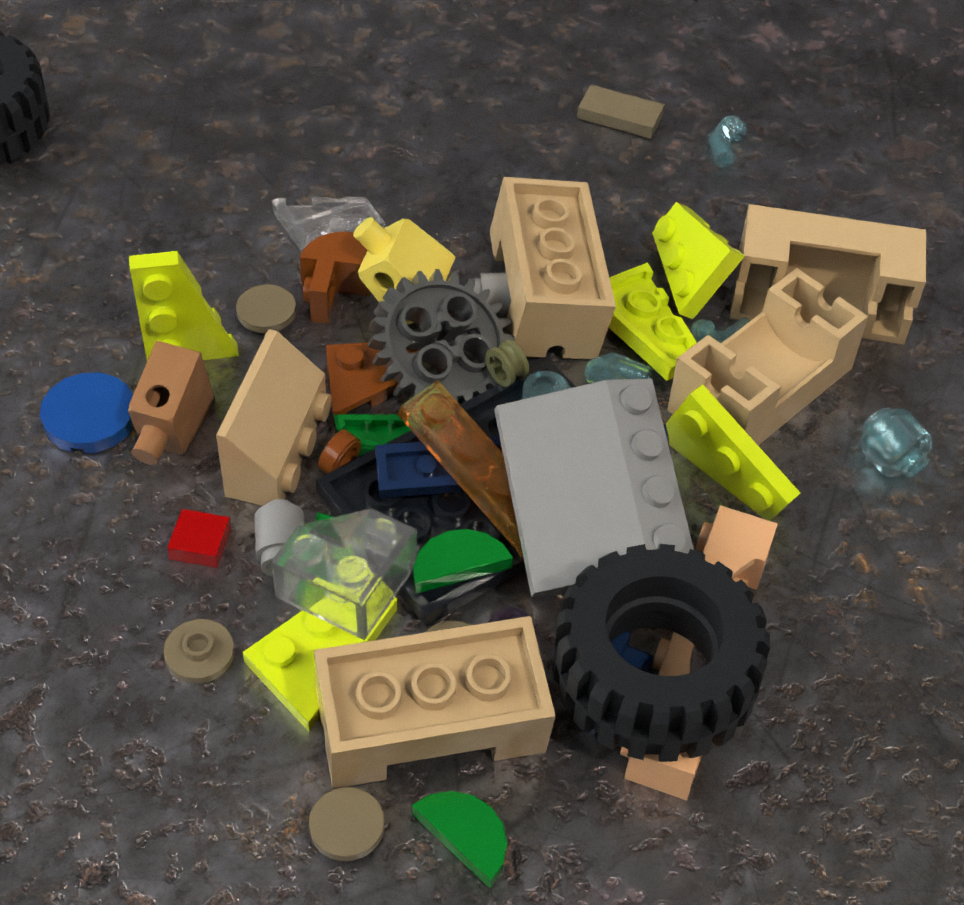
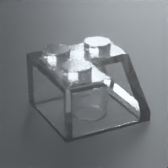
[271,508,417,640]

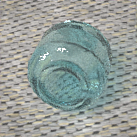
[860,407,933,478]

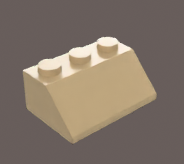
[216,329,332,506]

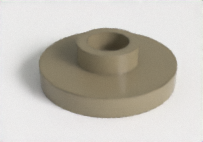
[236,284,296,333]
[163,619,234,684]
[309,787,384,861]

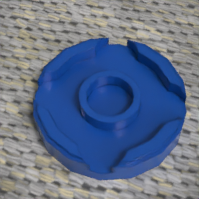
[40,372,133,453]

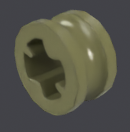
[485,339,529,387]

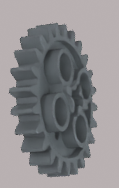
[368,269,514,410]

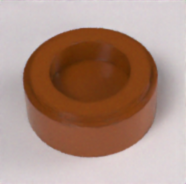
[318,429,361,474]

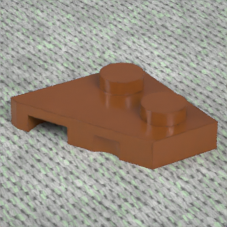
[326,342,418,423]

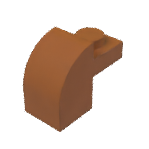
[300,232,371,324]

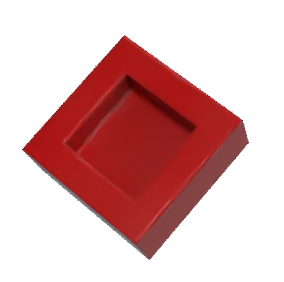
[167,509,231,568]

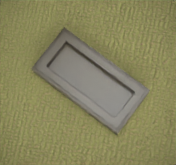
[577,85,665,139]

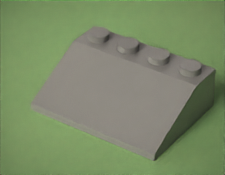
[494,379,694,597]

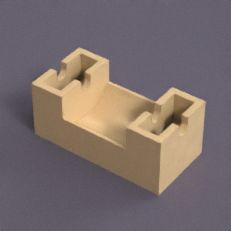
[490,177,616,360]
[729,204,926,345]
[667,268,868,445]
[314,616,556,789]

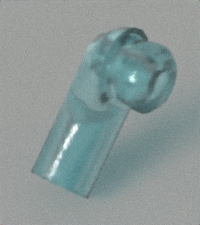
[708,115,747,167]
[584,353,653,383]

